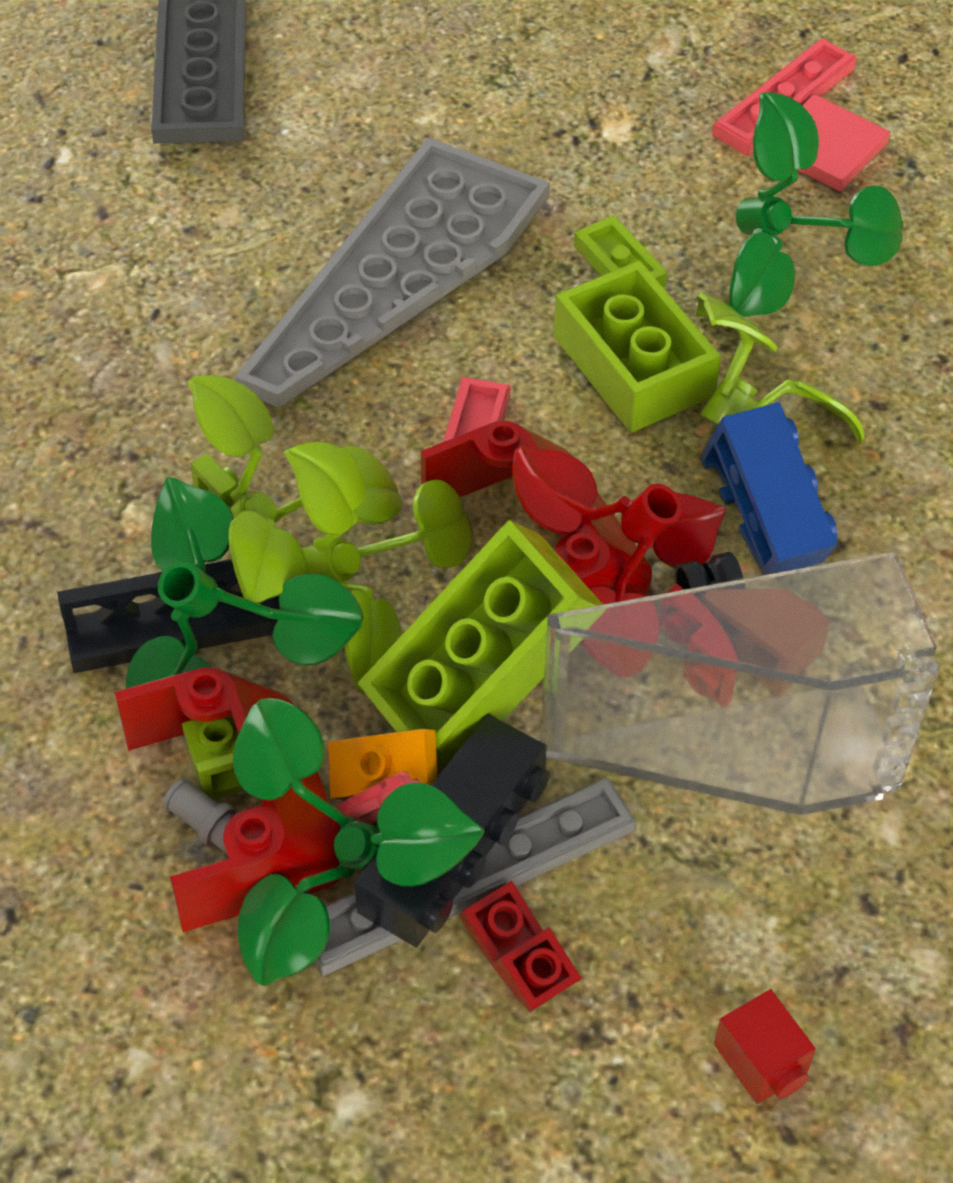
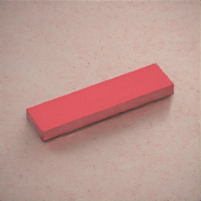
[712,38,857,156]

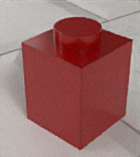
[714,989,816,1104]

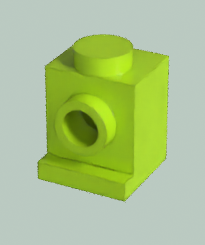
[182,715,245,800]

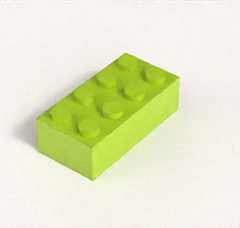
[357,519,608,769]

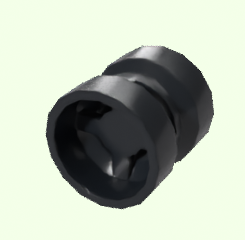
[675,551,745,605]

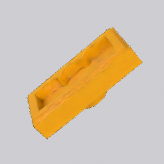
[328,729,438,799]

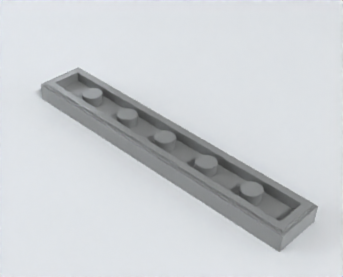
[314,777,636,977]

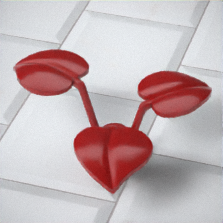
[512,445,726,674]

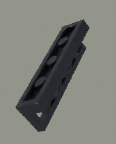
[57,559,280,673]

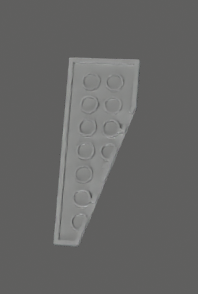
[235,138,550,408]

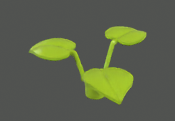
[696,292,865,445]
[186,375,402,603]
[283,441,472,693]

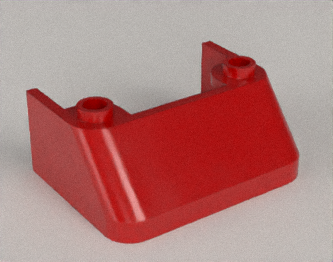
[421,421,652,597]
[114,667,342,932]

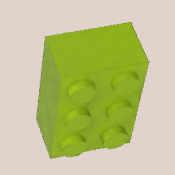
[553,261,721,433]

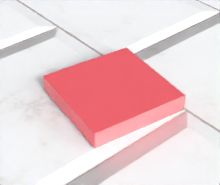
[797,94,890,192]

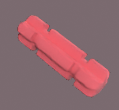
[335,772,420,828]

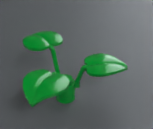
[729,92,903,317]
[126,477,364,689]
[233,698,484,986]

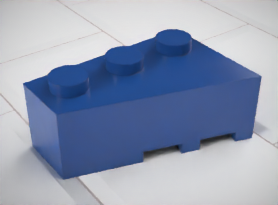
[699,402,838,579]

